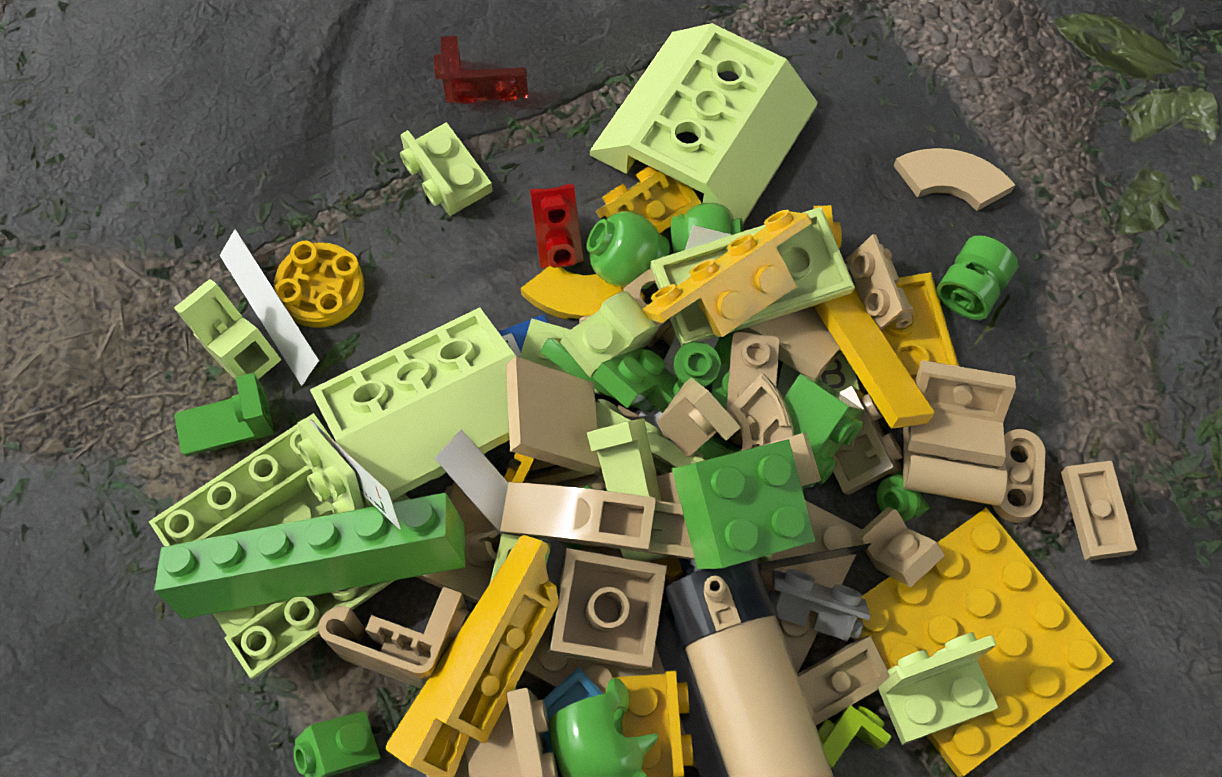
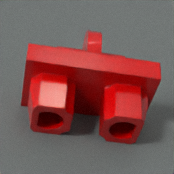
[529,183,584,268]

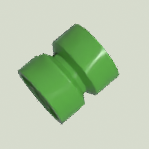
[936,236,1019,320]

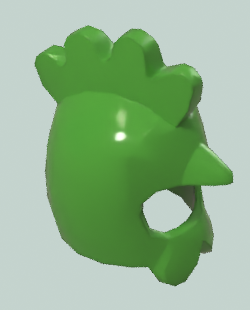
[549,678,658,777]

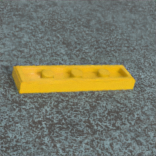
[813,290,935,429]

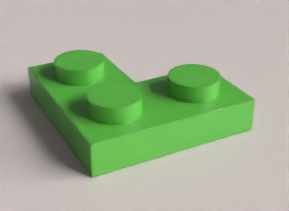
[592,347,683,413]

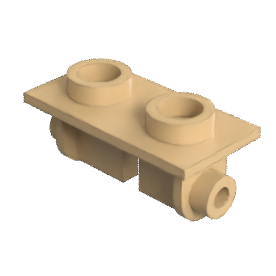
[845,234,914,330]

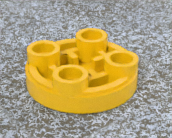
[274,241,364,328]

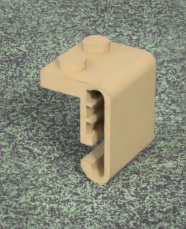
[903,360,1016,506]
[318,587,470,689]
[426,688,558,777]

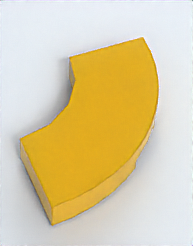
[521,266,645,320]

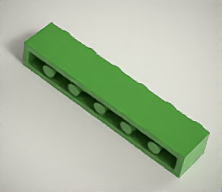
[154,493,465,619]

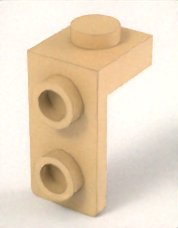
[720,332,779,446]

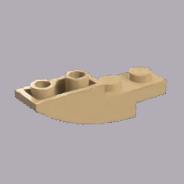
[500,482,695,560]

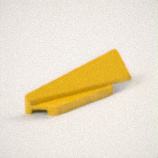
[386,535,559,777]

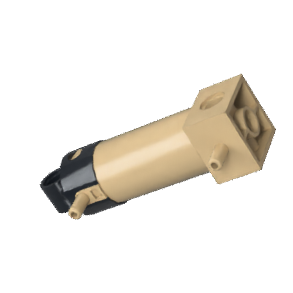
[663,558,834,777]

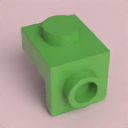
[294,711,380,777]

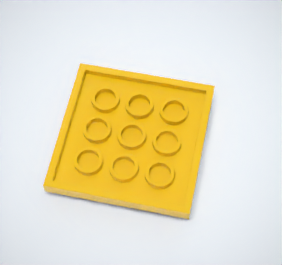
[852,507,1114,777]

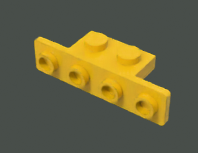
[642,210,812,337]

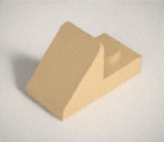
[658,377,741,456]

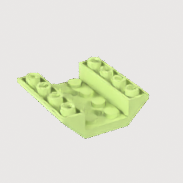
[590,23,818,224]
[310,307,516,507]
[149,413,395,680]

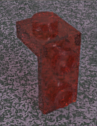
[434,36,528,104]

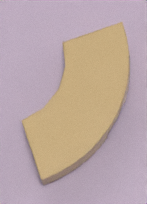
[894,148,1015,211]
[728,373,794,450]

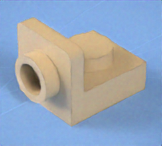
[857,507,945,587]

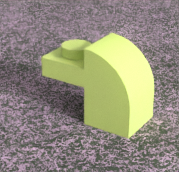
[174,279,282,380]
[560,291,658,378]

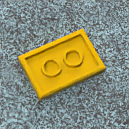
[854,272,959,382]

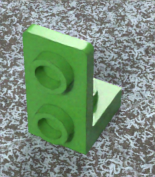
[175,373,275,457]

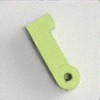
[586,418,667,562]

